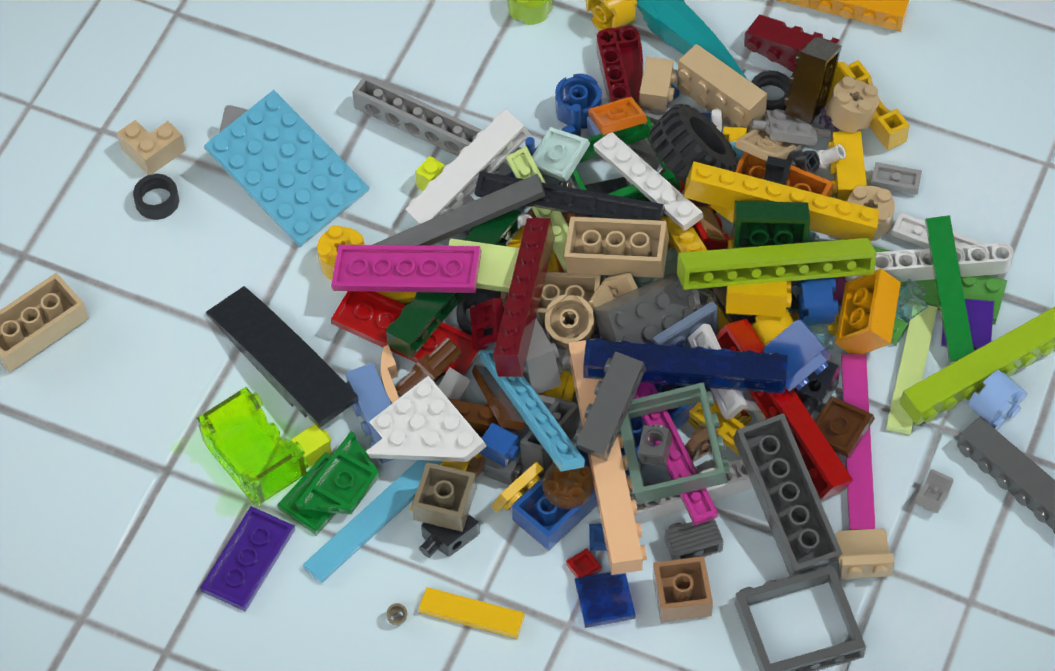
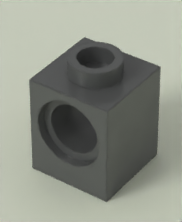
[638,424,672,467]

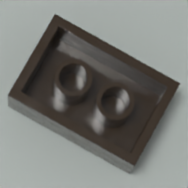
[784,37,842,123]

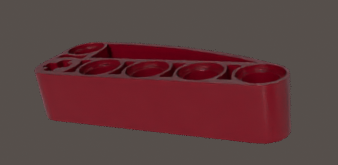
[597,26,643,106]

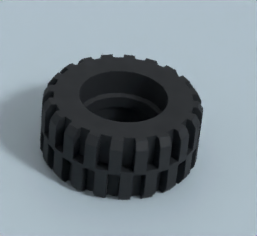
[649,104,738,185]

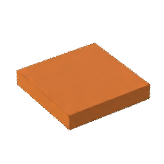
[588,97,647,135]

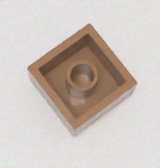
[653,556,713,623]

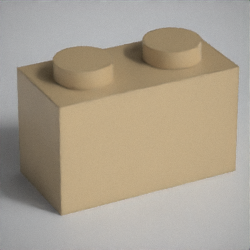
[639,56,678,111]

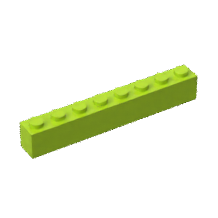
[677,238,877,290]
[900,307,1055,426]

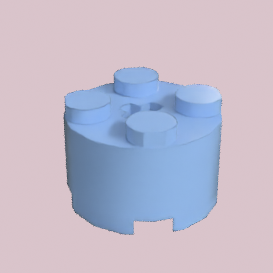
[968,370,1028,430]

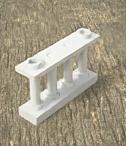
[688,324,766,422]

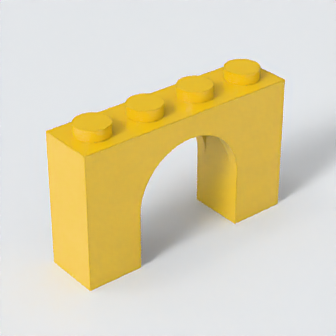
[726,240,792,317]

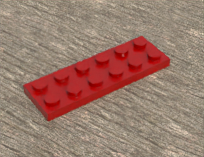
[331,291,480,376]

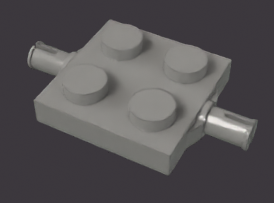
[751,109,831,146]

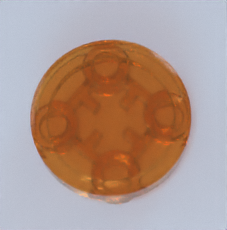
[543,462,594,509]

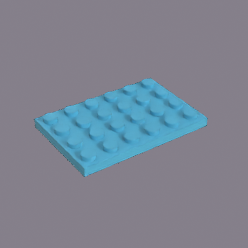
[204,90,370,247]

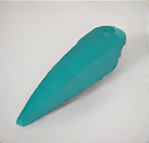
[637,0,748,80]

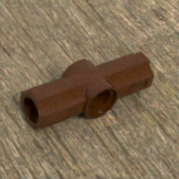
[395,337,463,396]

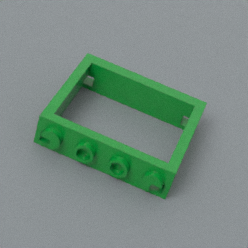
[570,116,681,218]

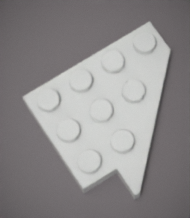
[366,376,487,462]

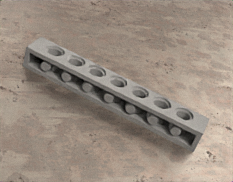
[352,75,521,176]

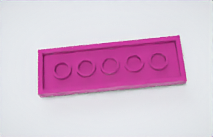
[331,245,482,293]

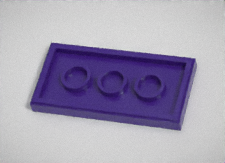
[200,506,296,612]

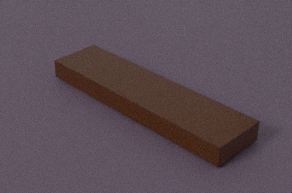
[472,365,526,430]

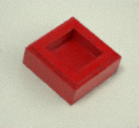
[566,548,602,583]

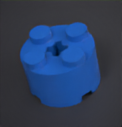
[555,73,602,129]
[797,277,838,326]

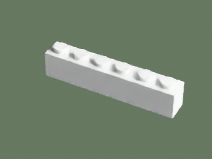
[405,108,531,224]

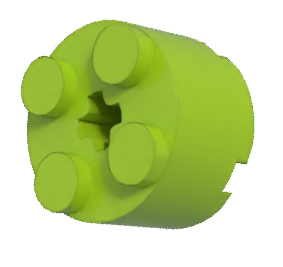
[508,0,553,25]

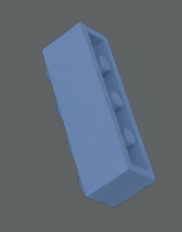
[345,363,394,464]

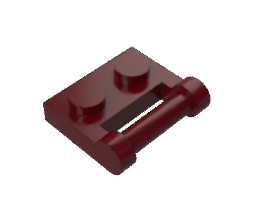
[470,298,505,351]

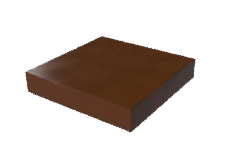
[815,396,875,458]

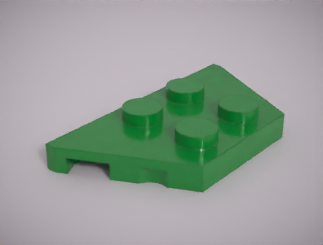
[296,431,380,514]

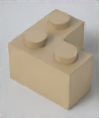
[117,120,186,175]

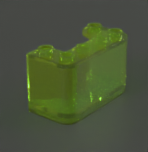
[196,387,308,507]

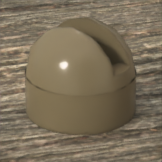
[386,603,407,625]

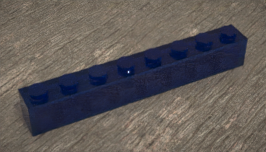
[583,339,788,394]

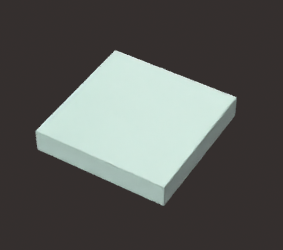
[532,127,590,182]

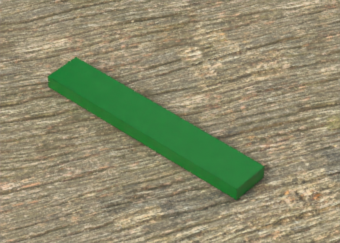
[925,215,974,363]

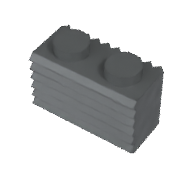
[664,519,724,560]

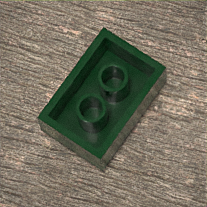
[732,201,810,249]

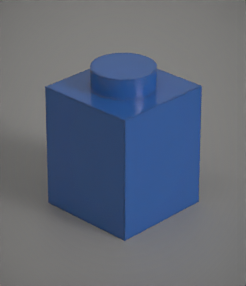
[480,423,520,467]

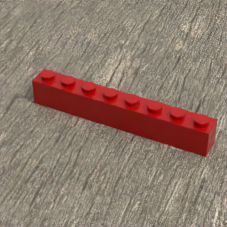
[716,319,853,500]

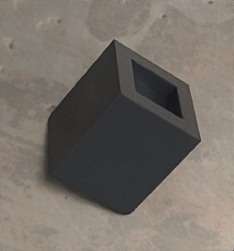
[764,156,791,186]

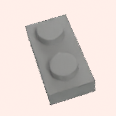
[871,162,922,195]

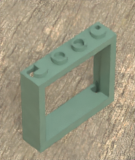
[620,382,730,504]

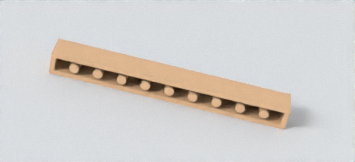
[568,339,647,575]

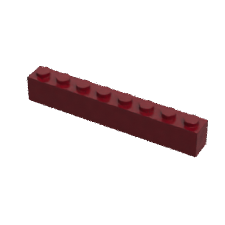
[493,218,555,377]

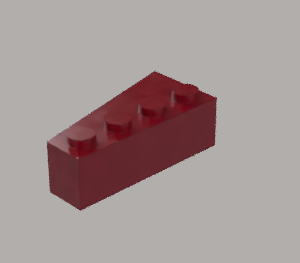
[744,14,840,72]

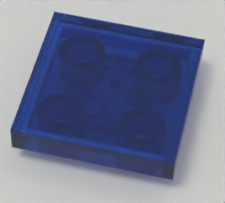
[574,572,636,628]

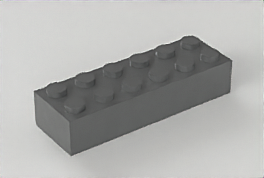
[733,413,843,575]

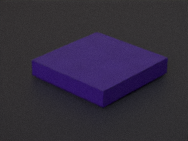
[941,299,994,349]

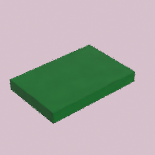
[277,452,337,536]

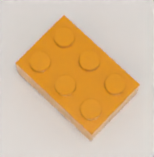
[835,268,901,354]

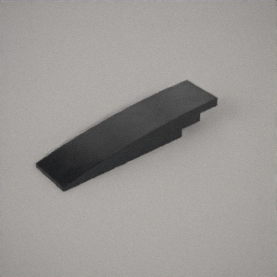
[206,286,359,428]

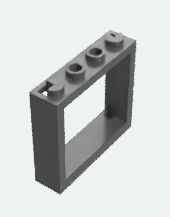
[735,565,866,671]

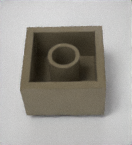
[412,462,477,532]

